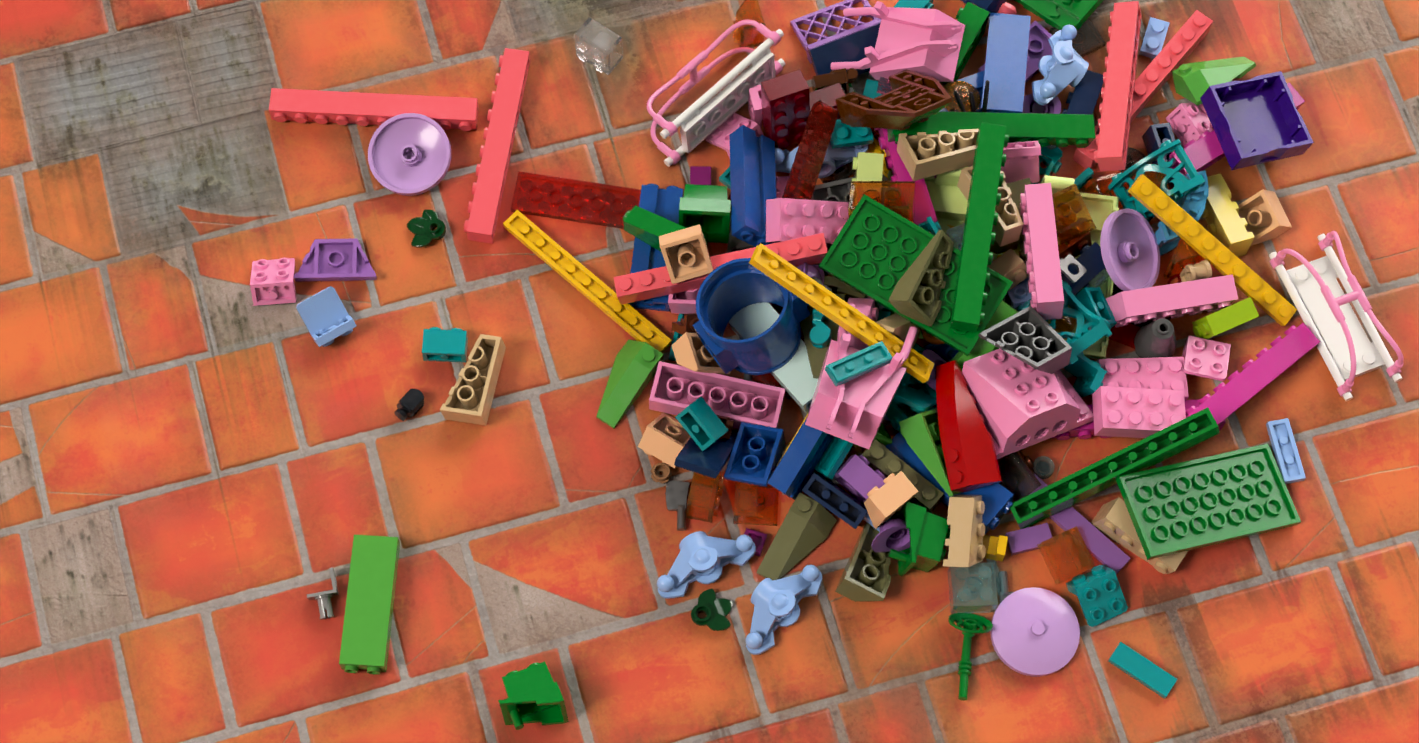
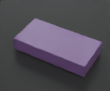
[1005,523,1054,555]

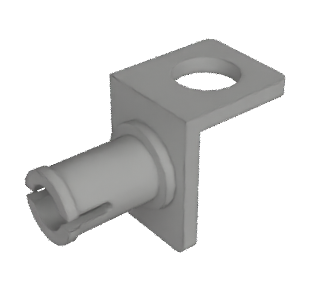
[1059,253,1087,283]
[307,567,339,620]

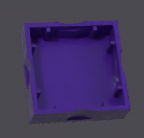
[1200,71,1314,170]

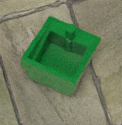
[679,184,731,245]
[888,502,950,576]
[498,661,569,730]

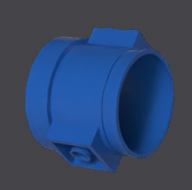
[692,258,811,375]

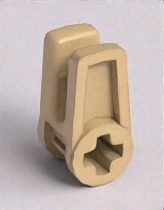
[1180,260,1212,282]

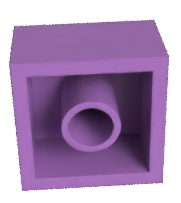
[833,454,886,504]

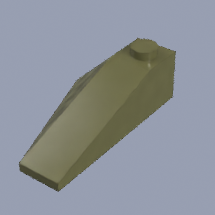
[800,293,845,379]

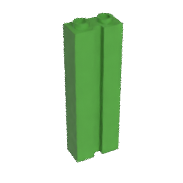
[339,535,400,675]

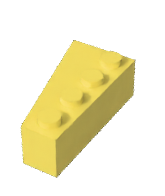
[1202,173,1255,257]

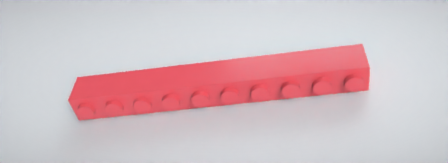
[1094,1,1142,171]
[1073,10,1213,169]
[464,48,530,244]
[269,88,479,131]
[614,233,828,305]

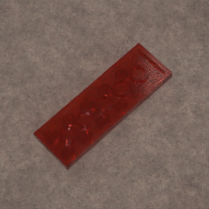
[511,171,641,229]

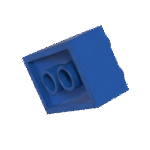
[724,422,786,487]

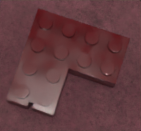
[761,70,845,149]

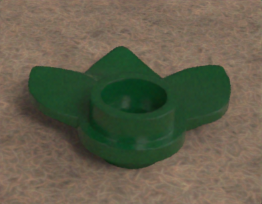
[407,210,446,247]
[691,589,733,631]

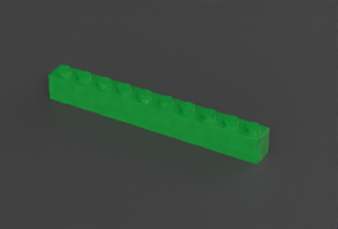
[887,112,1096,148]
[950,122,1009,332]
[1010,407,1219,529]

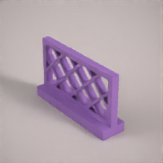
[790,0,881,64]

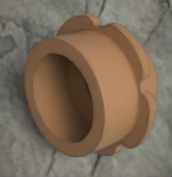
[651,463,672,484]

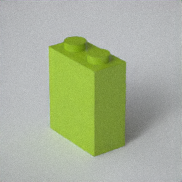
[1192,297,1259,339]

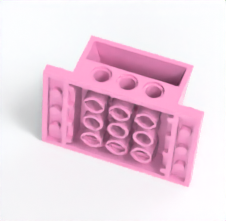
[962,348,1094,459]

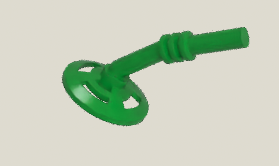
[948,613,993,701]

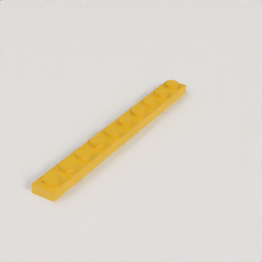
[1128,174,1297,326]
[503,210,672,353]
[749,243,935,383]

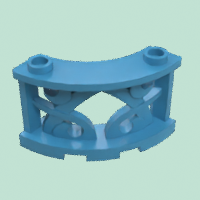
[1155,170,1208,256]

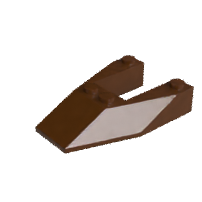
[835,70,952,130]

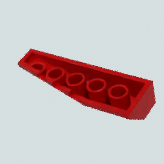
[936,360,1002,493]

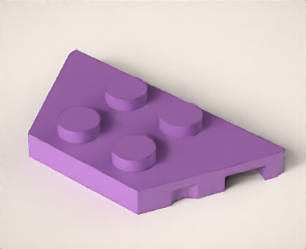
[294,238,377,281]

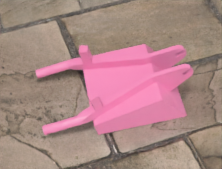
[831,1,965,82]
[805,303,918,450]

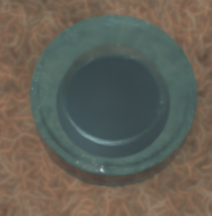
[1032,456,1055,479]

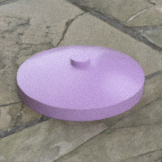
[368,113,451,196]
[1100,209,1160,291]
[990,587,1080,677]

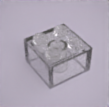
[575,17,623,75]

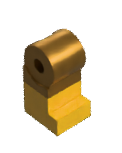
[983,535,1008,562]

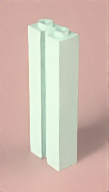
[728,303,818,414]

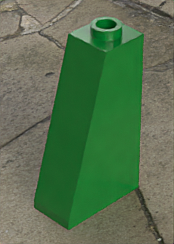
[623,205,686,252]

